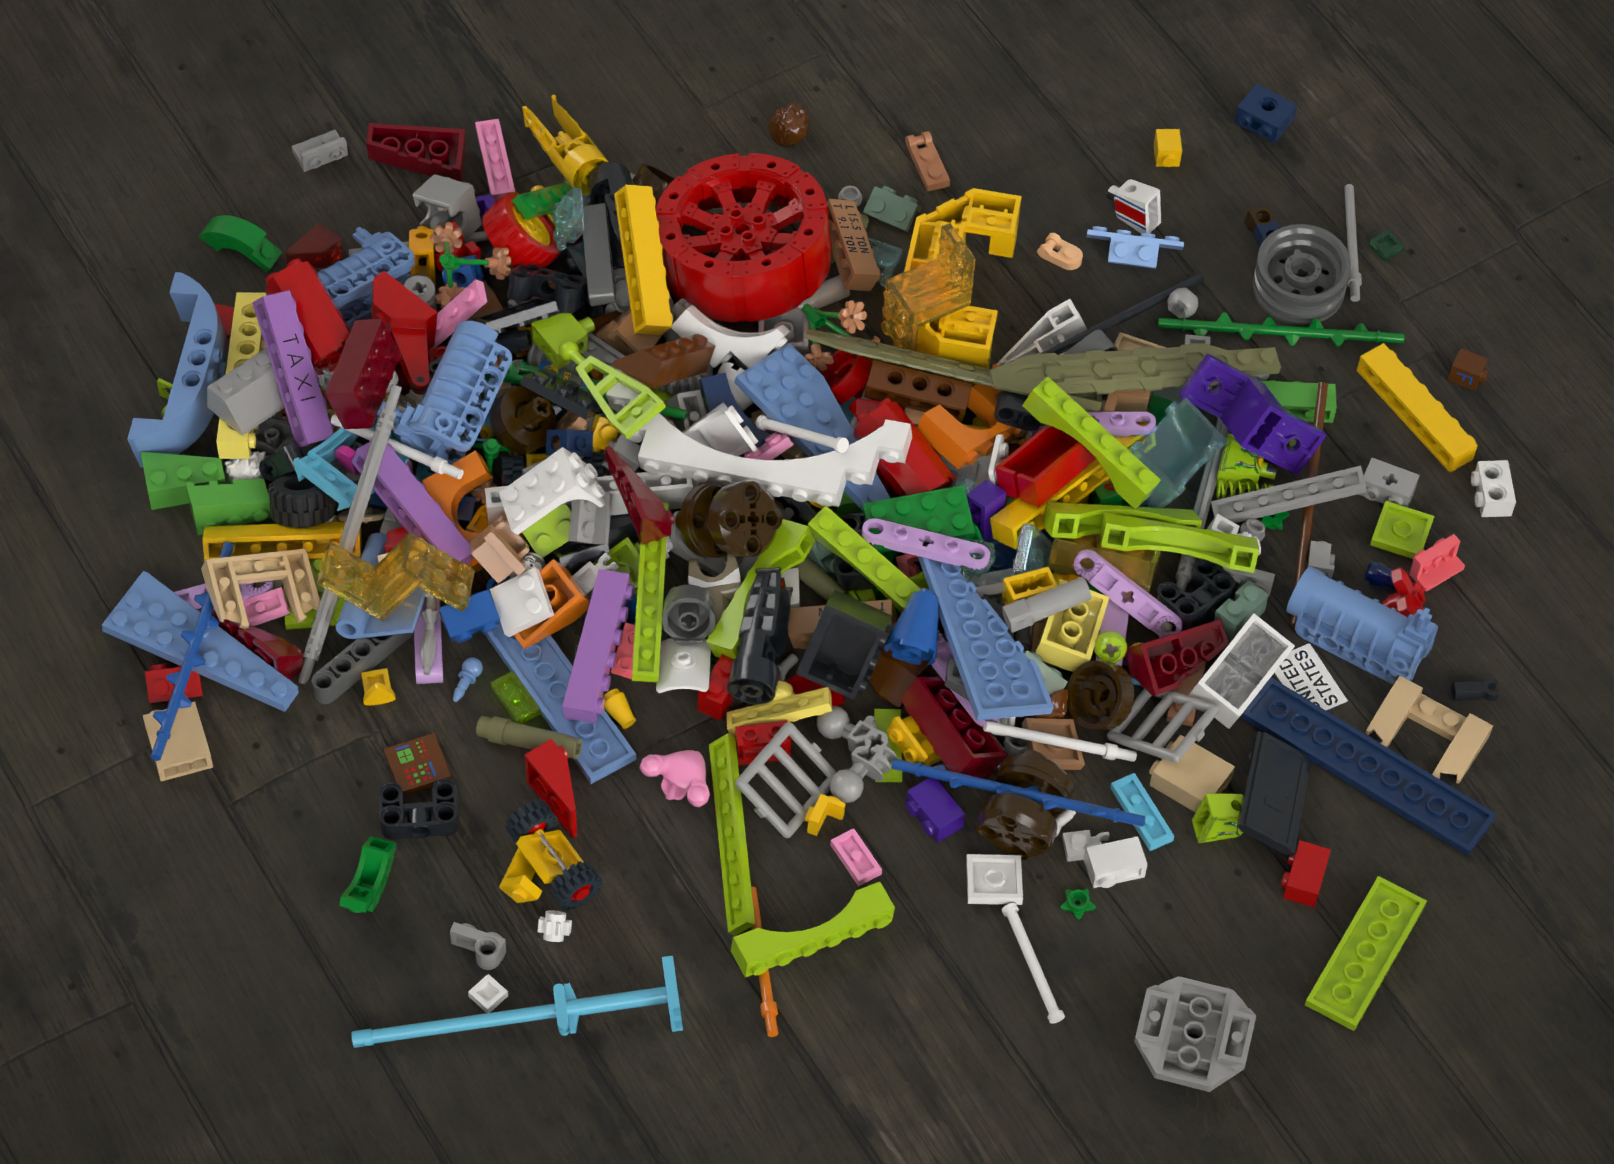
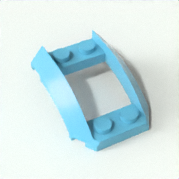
[293,416,409,511]

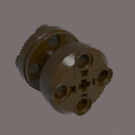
[675,481,783,558]
[976,750,1076,860]

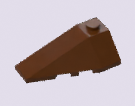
[869,645,932,709]

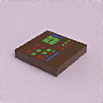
[384,733,452,796]

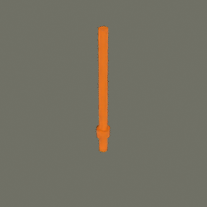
[751,887,778,1037]

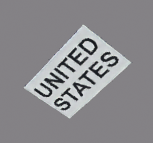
[1274,643,1348,710]

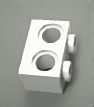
[1471,460,1516,517]

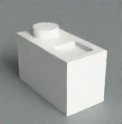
[1084,837,1147,888]

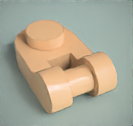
[1037,233,1083,270]

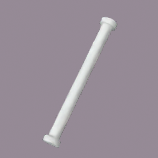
[756,415,849,453]
[1002,903,1065,1024]

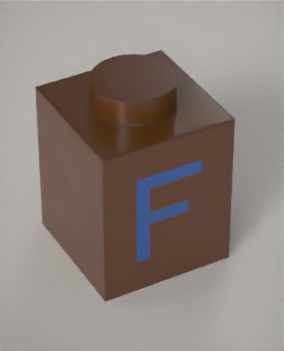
[1448,348,1490,391]

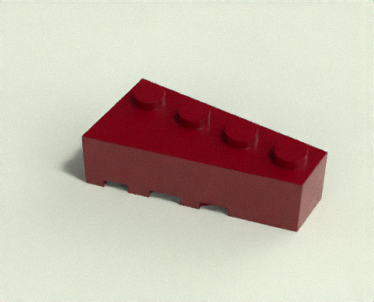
[366,123,466,182]

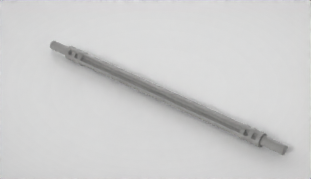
[298,385,402,684]
[1176,417,1229,591]

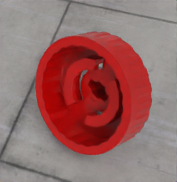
[819,350,874,405]

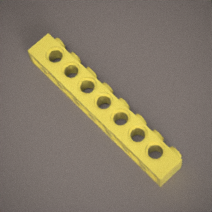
[216,292,267,459]

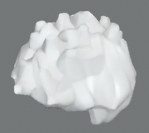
[225,451,269,484]

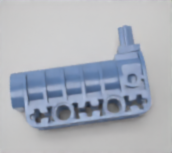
[318,227,415,330]
[376,321,512,465]
[1286,566,1438,685]

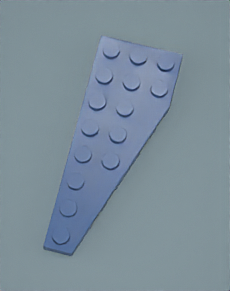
[734,343,890,510]
[918,556,1054,720]

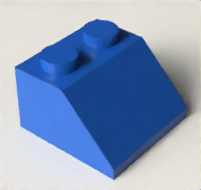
[439,590,500,643]

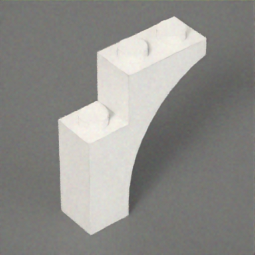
[671,305,790,368]

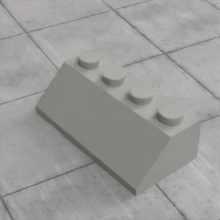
[207,348,284,436]

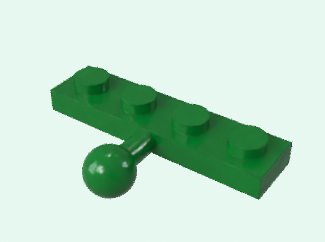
[512,182,579,237]

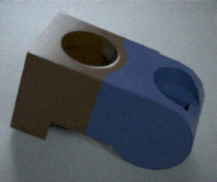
[1244,204,1279,249]

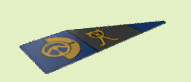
[538,360,588,389]

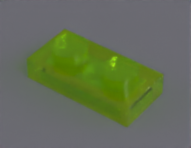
[491,671,541,724]

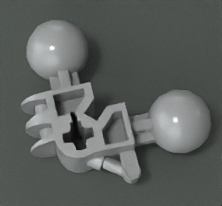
[816,706,898,803]

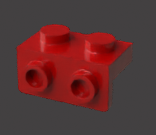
[145,664,203,703]

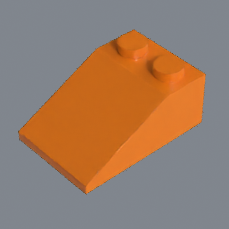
[514,559,591,649]

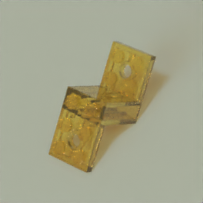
[881,223,976,351]
[317,532,475,621]

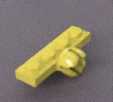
[727,680,832,736]

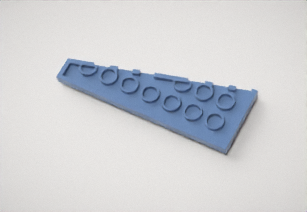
[102,571,299,712]

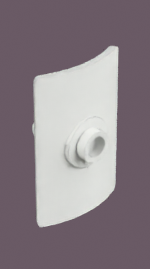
[656,638,711,693]

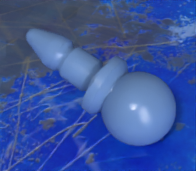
[453,657,483,702]

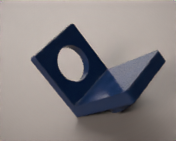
[546,430,593,457]

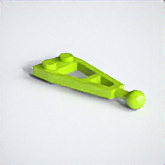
[559,340,666,440]

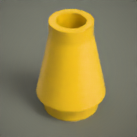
[602,688,636,729]

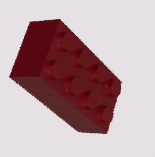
[325,319,401,429]
[900,677,1007,778]

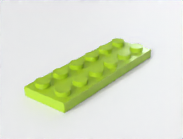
[1305,876,1427,1031]

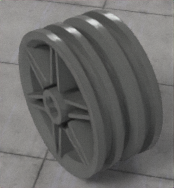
[1253,224,1351,325]

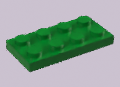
[862,485,975,553]

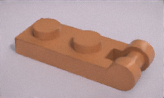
[905,131,950,192]

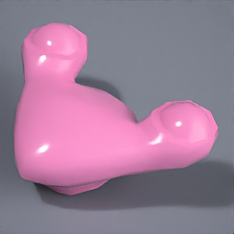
[640,750,710,807]

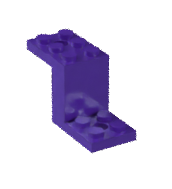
[1178,353,1327,475]

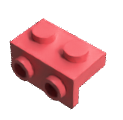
[1409,534,1465,591]

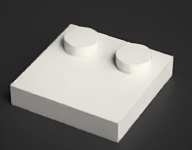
[490,567,554,637]
[966,854,1023,905]

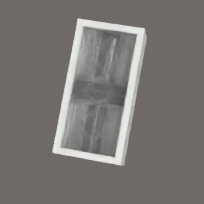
[1188,614,1295,729]

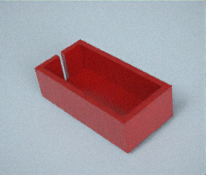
[995,425,1096,507]

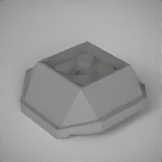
[1134,976,1256,1092]

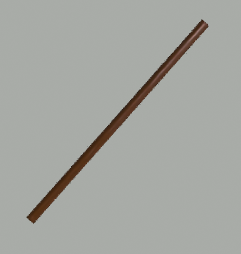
[1290,382,1328,628]

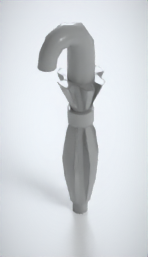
[420,586,440,675]

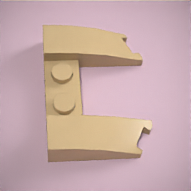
[201,549,320,629]
[1366,676,1493,784]

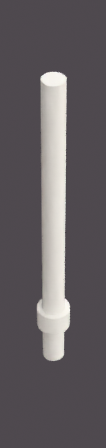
[331,414,464,479]
[983,721,1137,762]

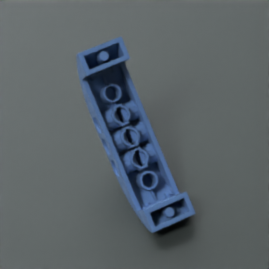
[127,272,229,467]

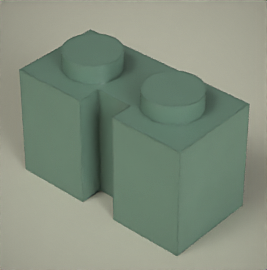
[1214,580,1269,642]

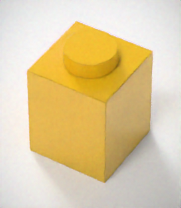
[1154,129,1182,167]

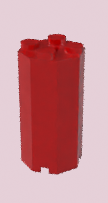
[265,259,351,375]
[853,398,957,497]

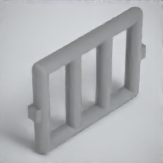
[1107,688,1219,763]
[735,722,837,838]

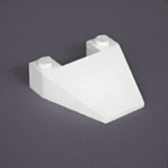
[997,299,1104,396]

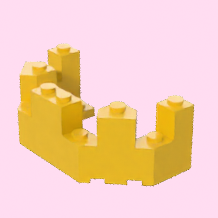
[897,188,1022,384]

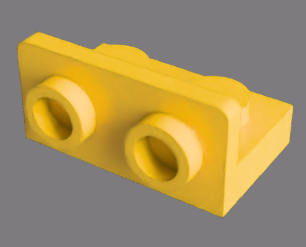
[887,716,941,766]

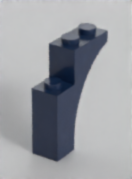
[699,373,792,459]

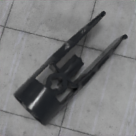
[587,162,633,269]
[727,567,793,704]

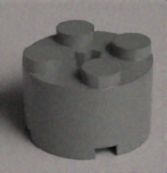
[662,584,715,645]

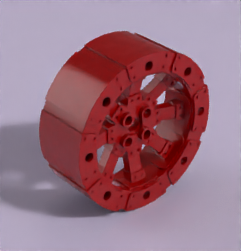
[655,153,832,322]

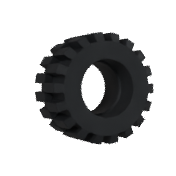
[268,473,335,528]

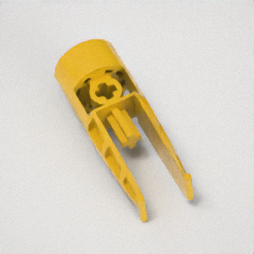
[522,95,609,195]

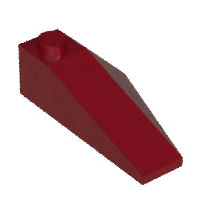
[605,446,674,545]
[211,609,304,680]
[1125,619,1229,696]

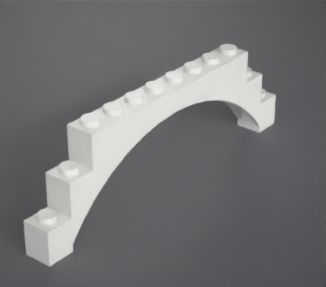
[606,369,912,507]

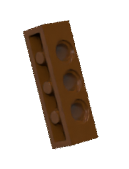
[864,360,972,421]

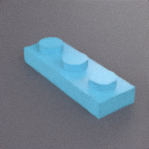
[1110,773,1174,851]

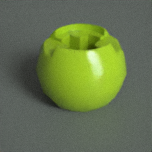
[1094,630,1127,663]

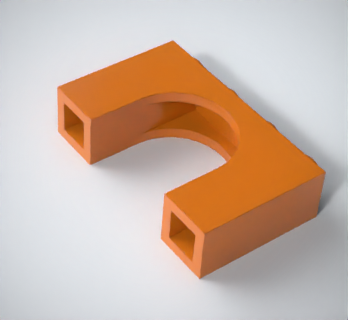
[917,383,1026,470]
[422,450,527,573]

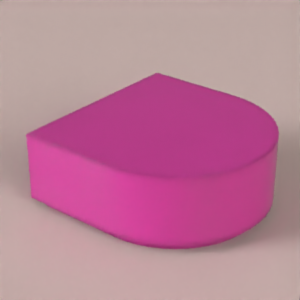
[335,445,359,475]

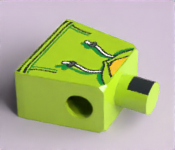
[1216,434,1278,490]
[1192,793,1243,843]

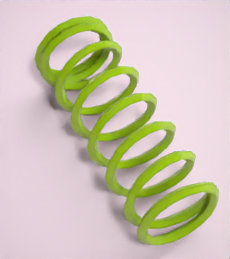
[1216,479,1274,499]

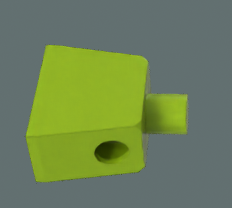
[532,313,595,370]

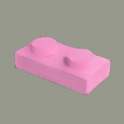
[243,587,290,626]
[830,828,882,886]

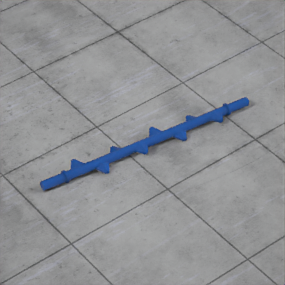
[150,542,234,761]
[892,759,1145,827]

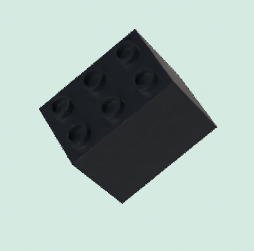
[796,590,893,700]

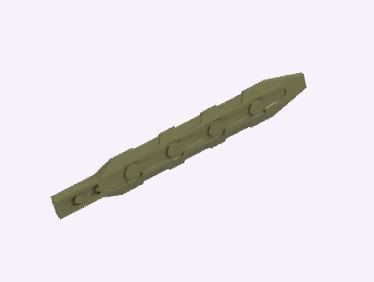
[805,329,1102,412]
[989,343,1281,396]

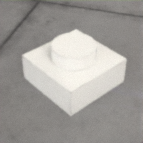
[468,974,508,1013]

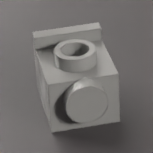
[1307,541,1335,579]

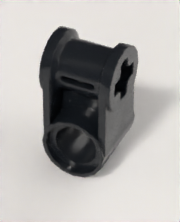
[259,440,305,481]

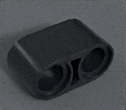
[994,391,1041,431]

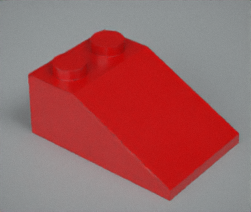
[525,739,577,839]

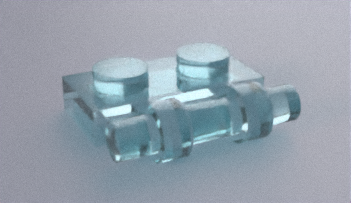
[552,187,585,250]

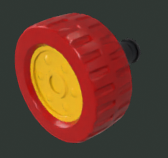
[480,192,562,280]

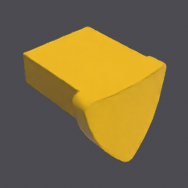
[361,668,396,705]

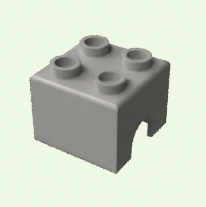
[413,174,482,241]

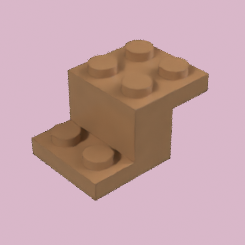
[1100,389,1153,422]

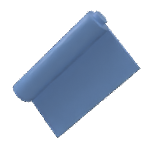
[336,533,435,639]

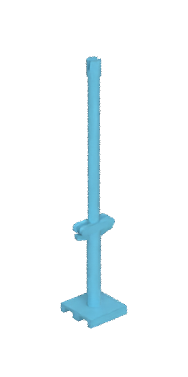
[352,956,683,1048]

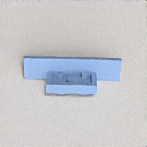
[1086,226,1184,269]

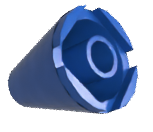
[884,589,939,665]

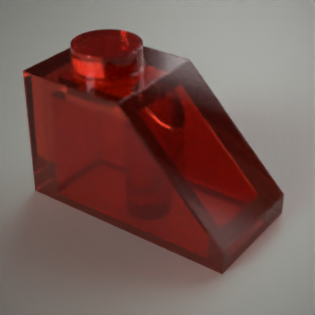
[286,223,343,268]

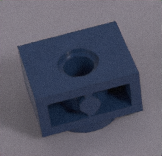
[1234,84,1297,143]

